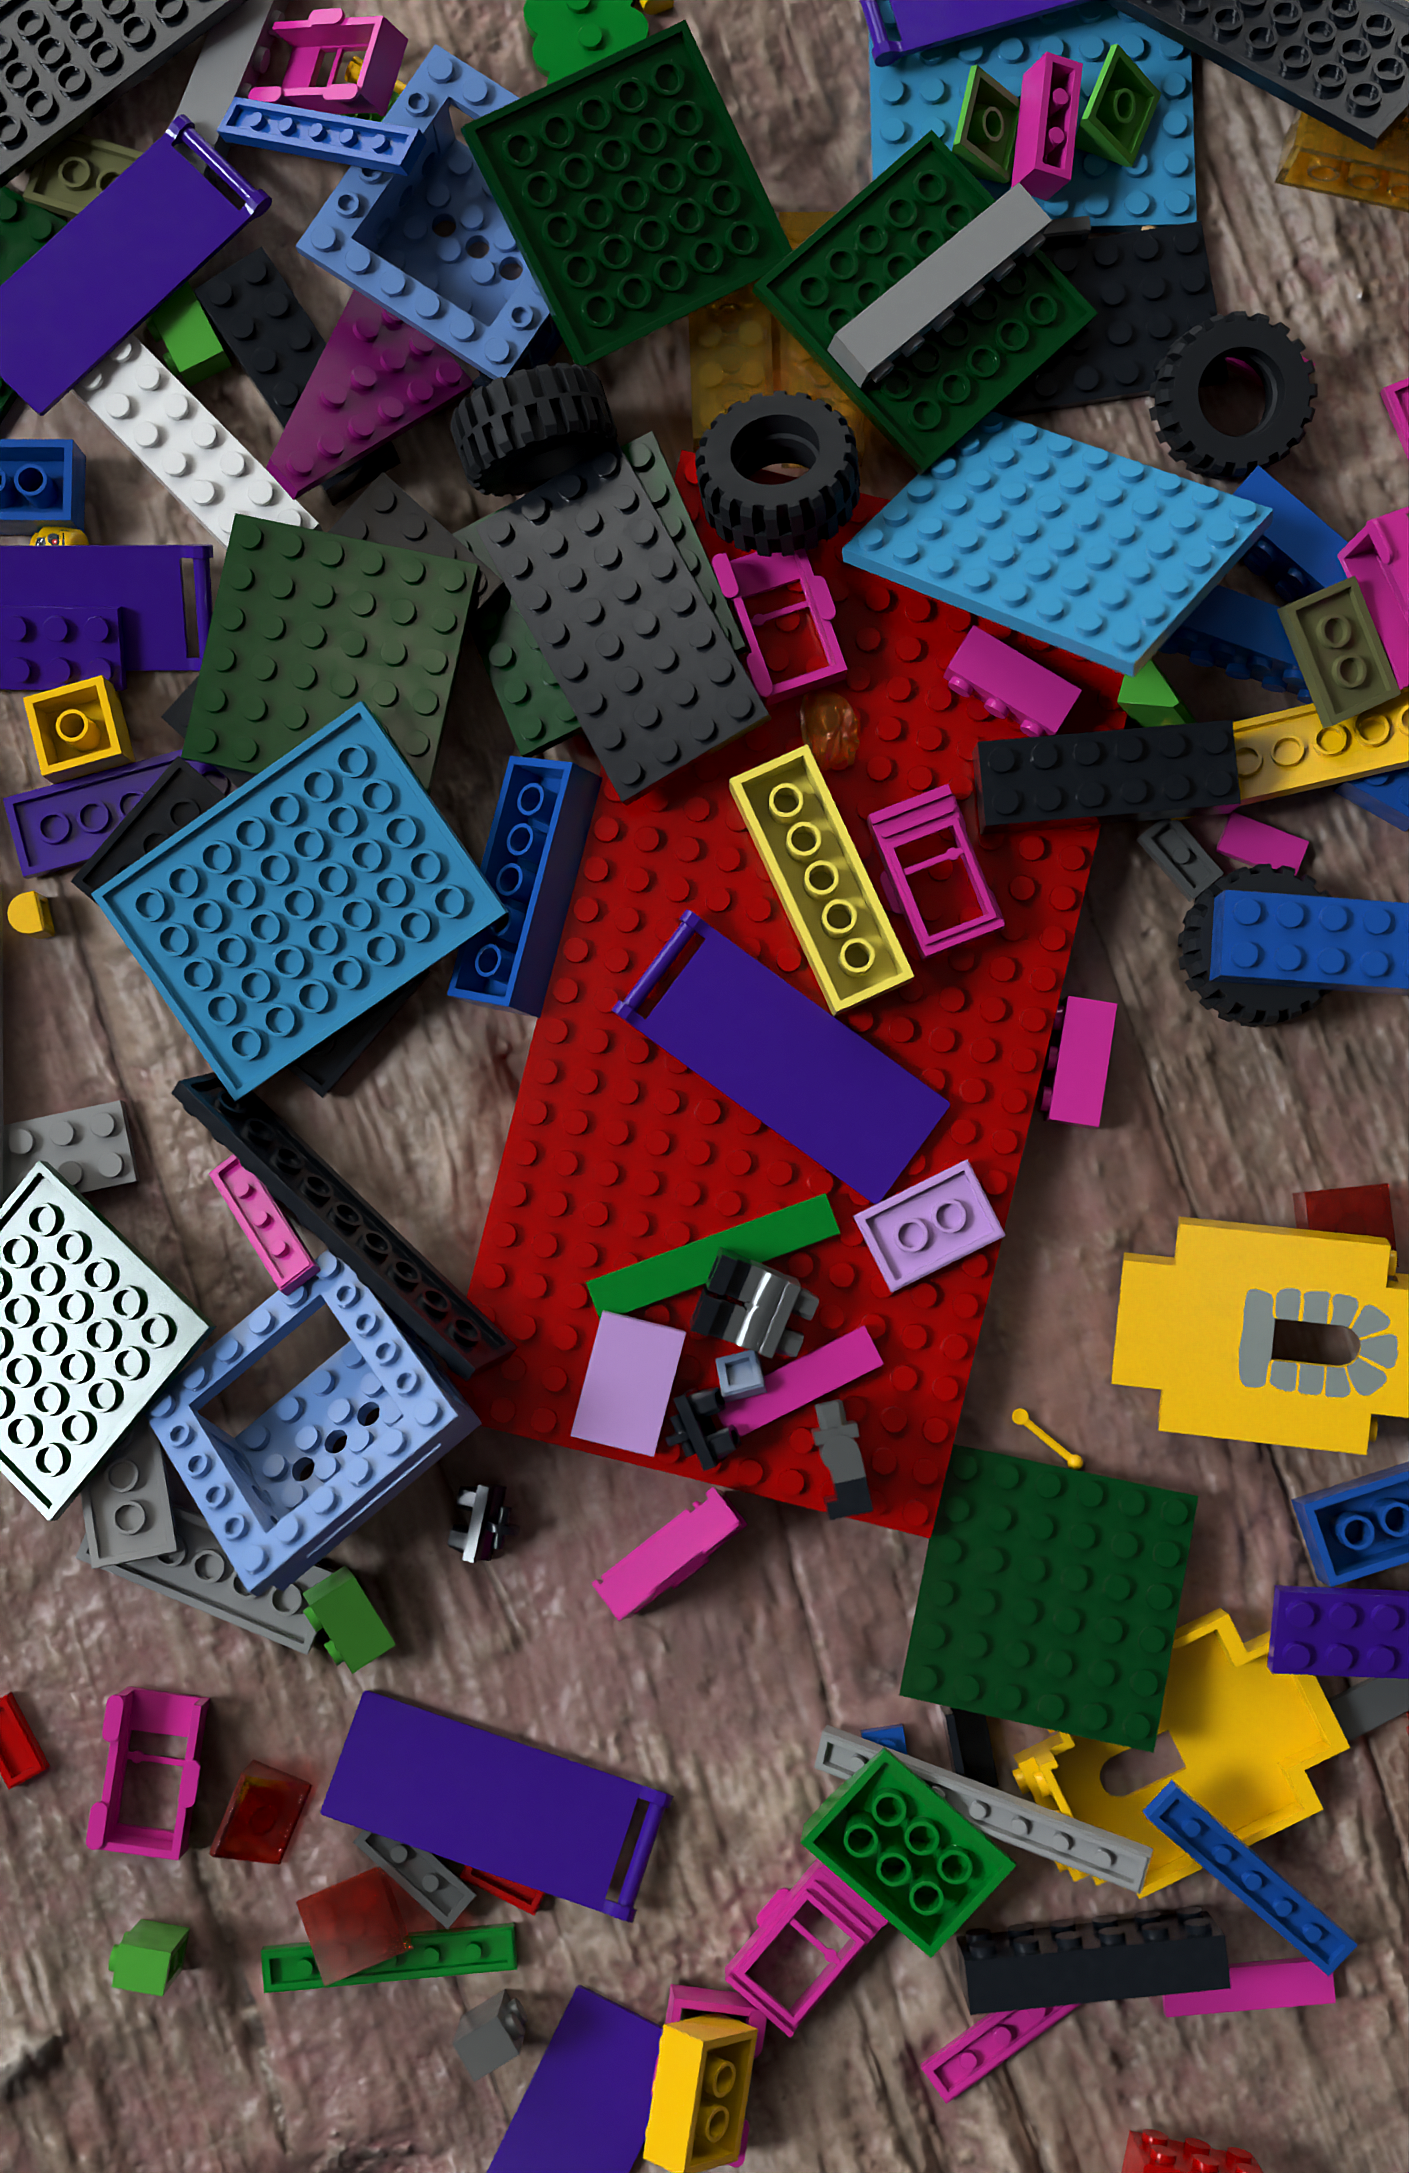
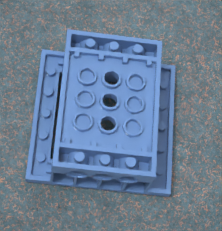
[296,44,564,380]
[144,1249,482,1598]

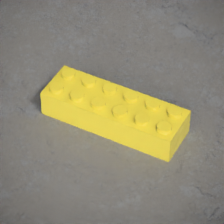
[729,744,915,1017]

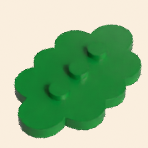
[523,0,649,85]

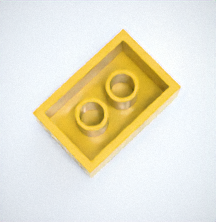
[643,2012,758,2173]

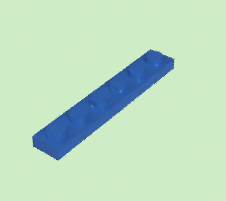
[217,97,427,176]
[1143,1780,1358,1976]

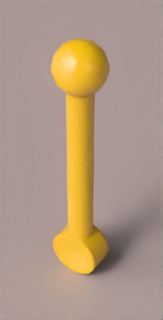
[1011,1408,1084,1470]

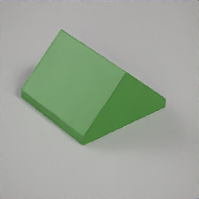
[1074,44,1161,167]
[952,65,1020,183]
[1117,657,1198,728]

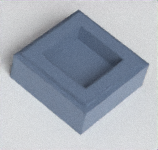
[715,1350,767,1403]

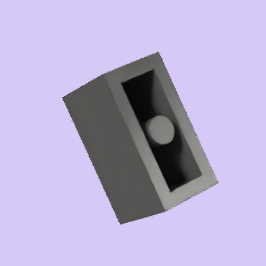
[452,1989,528,2082]

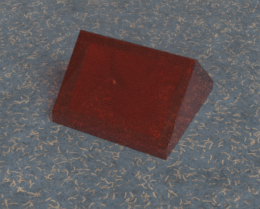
[209,1759,313,1865]

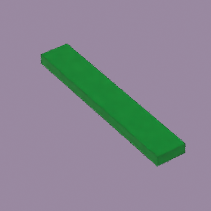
[586,1193,840,1319]
[261,1922,518,1993]

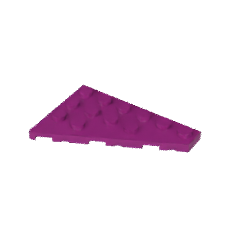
[266,289,473,500]

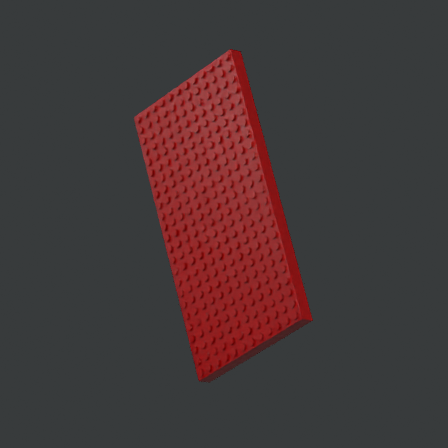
[447,450,1127,1539]

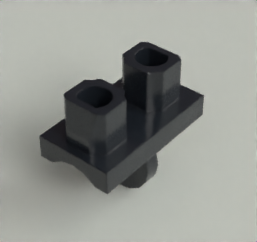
[665,1386,742,1471]
[447,1484,520,1563]

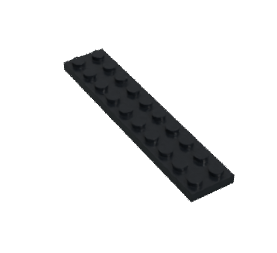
[171,1072,518,1382]

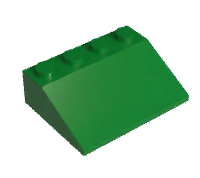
[800,1747,1016,1958]

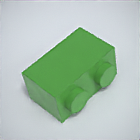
[145,281,232,387]
[302,1565,396,1674]
[108,1919,190,1997]

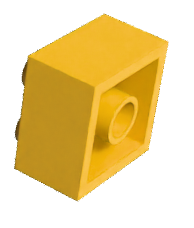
[23,675,136,784]

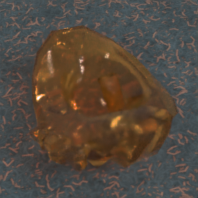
[800,689,861,772]

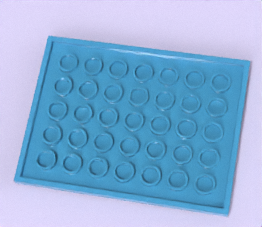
[868,0,1197,233]
[842,411,1273,677]
[91,701,508,1101]

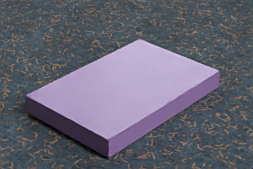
[853,1159,1006,1292]
[571,1310,686,1457]

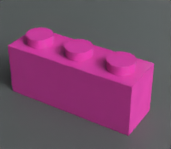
[1011,52,1083,200]
[943,625,1082,737]
[1039,996,1118,1129]

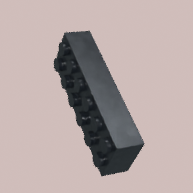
[193,246,401,506]
[972,720,1241,835]
[956,1906,1231,2015]

